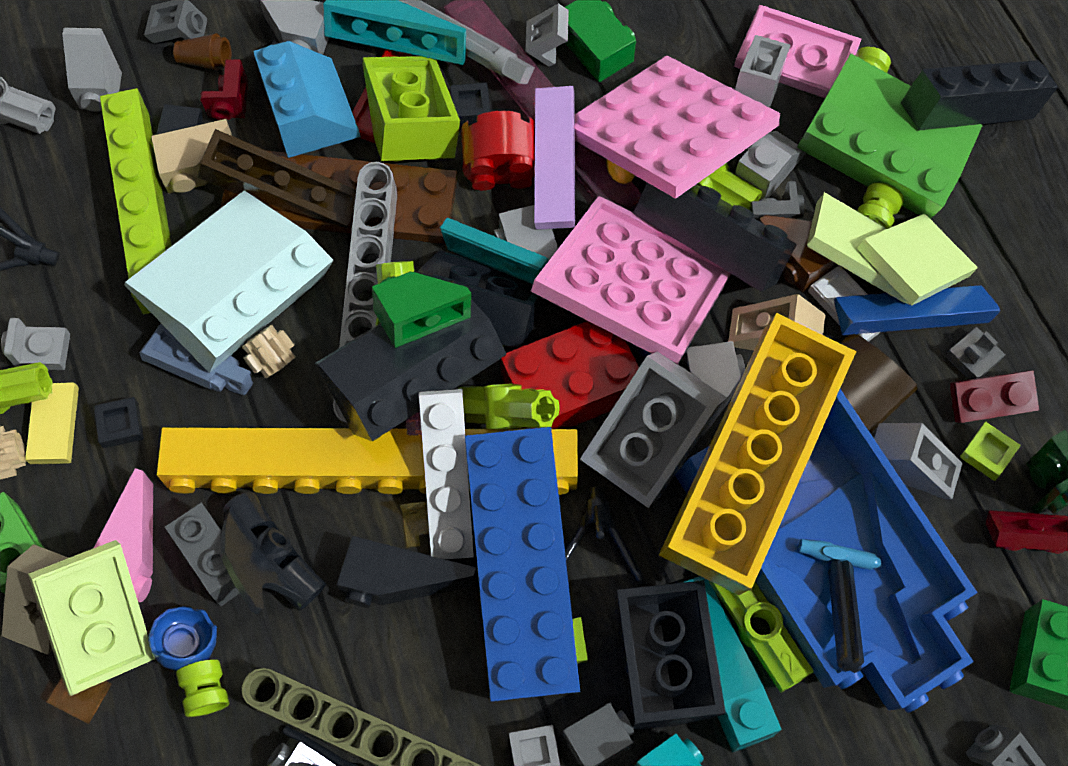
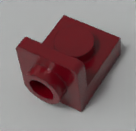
[200,59,248,120]

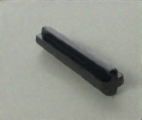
[828,560,864,673]

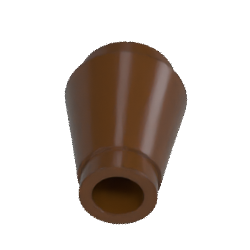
[173,33,232,71]

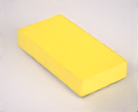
[25,383,79,464]

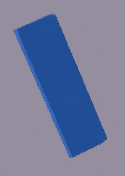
[833,285,1000,335]

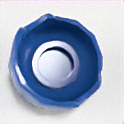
[148,606,217,671]

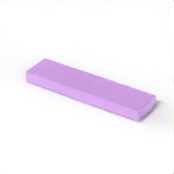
[534,86,575,229]

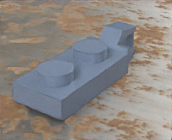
[139,323,253,396]

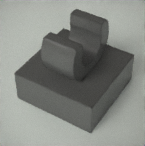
[945,327,1006,379]

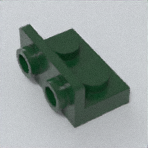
[1026,430,1068,514]

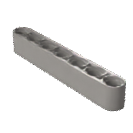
[333,162,397,428]

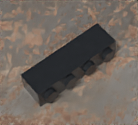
[901,60,1058,130]
[633,182,797,292]

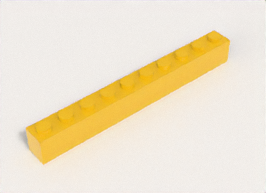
[157,428,578,495]

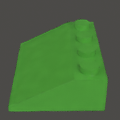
[797,54,982,219]

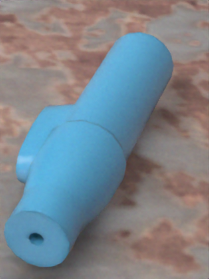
[798,539,881,570]

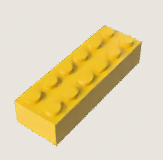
[659,313,856,595]

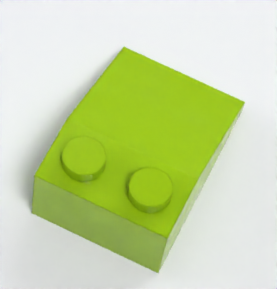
[363,56,460,162]

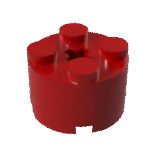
[461,111,535,191]

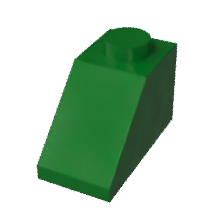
[372,271,471,348]

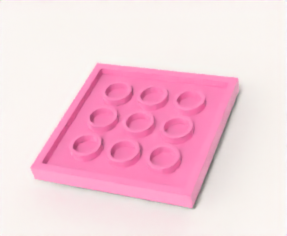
[574,56,780,199]
[531,196,731,364]

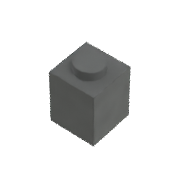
[563,703,635,766]

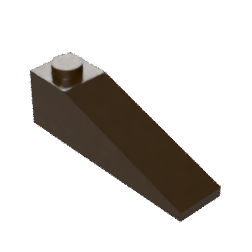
[197,129,356,228]

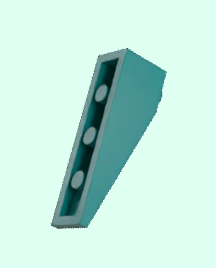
[323,0,467,65]
[686,576,782,753]

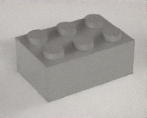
[580,351,727,508]

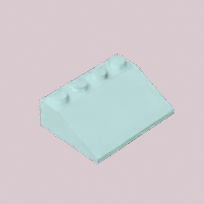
[125,191,333,373]

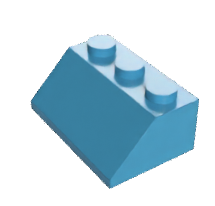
[253,41,361,158]

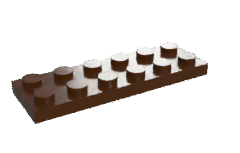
[220,151,458,244]

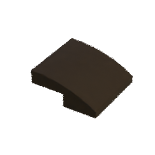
[840,334,917,434]

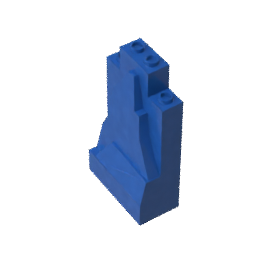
[675,389,977,713]

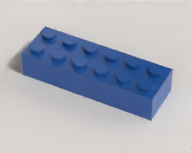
[465,427,580,701]

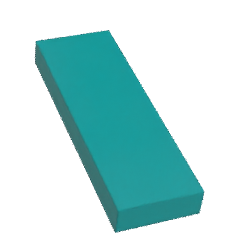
[440,218,549,284]

